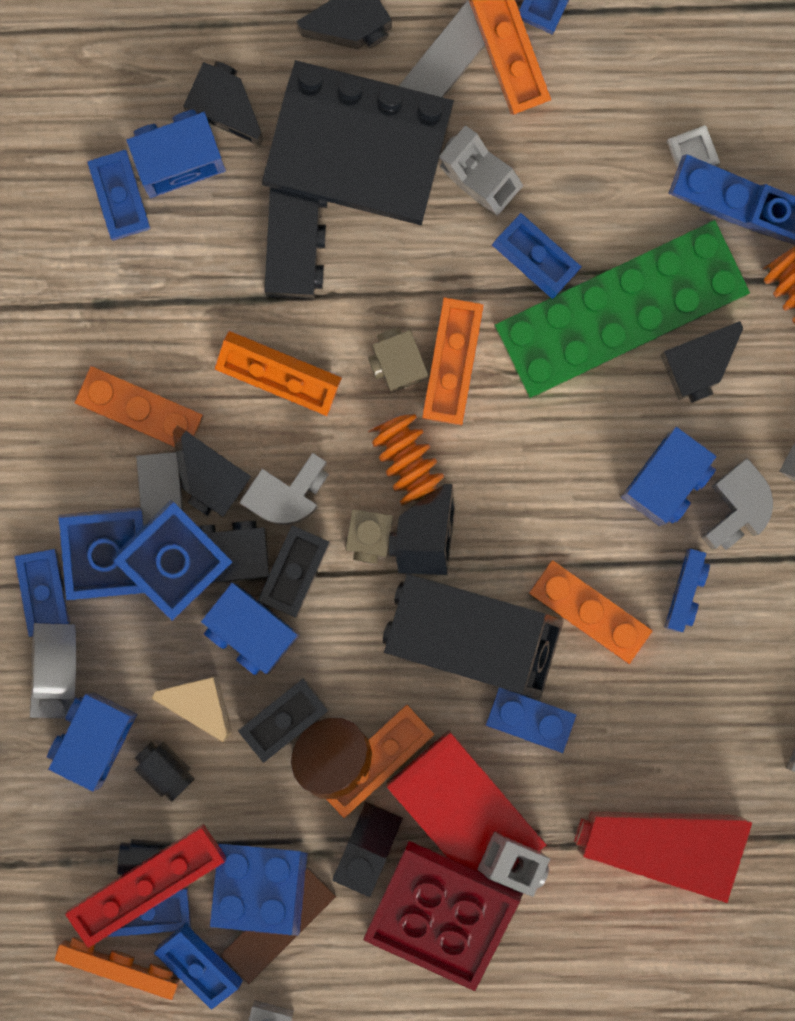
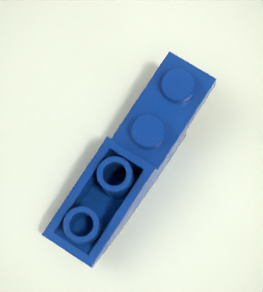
[668,154,795,245]

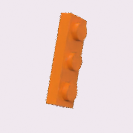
[469,0,551,115]
[422,297,484,426]
[214,331,342,416]
[75,366,204,447]
[528,560,653,664]
[326,704,435,818]
[54,937,180,1000]

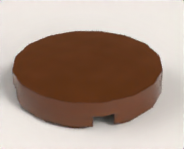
[291,718,372,799]

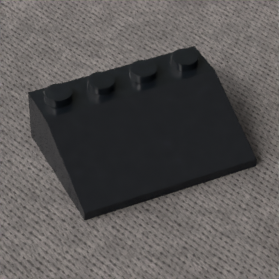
[262,60,454,226]

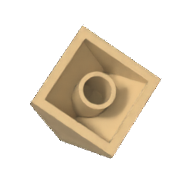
[151,676,232,742]

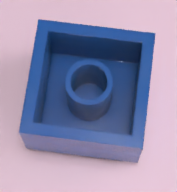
[126,110,226,199]
[621,427,717,526]
[111,500,232,621]
[58,507,144,600]
[201,583,300,675]
[47,692,138,792]
[210,844,308,936]

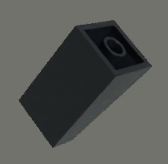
[383,574,564,699]

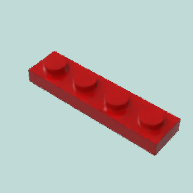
[65,824,226,948]

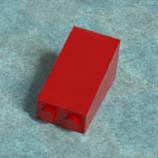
[387,730,546,873]
[574,811,752,903]

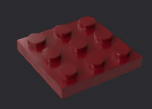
[363,841,523,991]

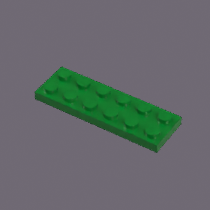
[494,220,750,399]

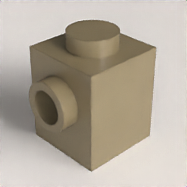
[368,327,429,394]
[346,509,393,564]

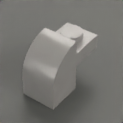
[439,125,523,216]
[239,453,329,525]
[701,458,773,550]
[30,623,76,718]

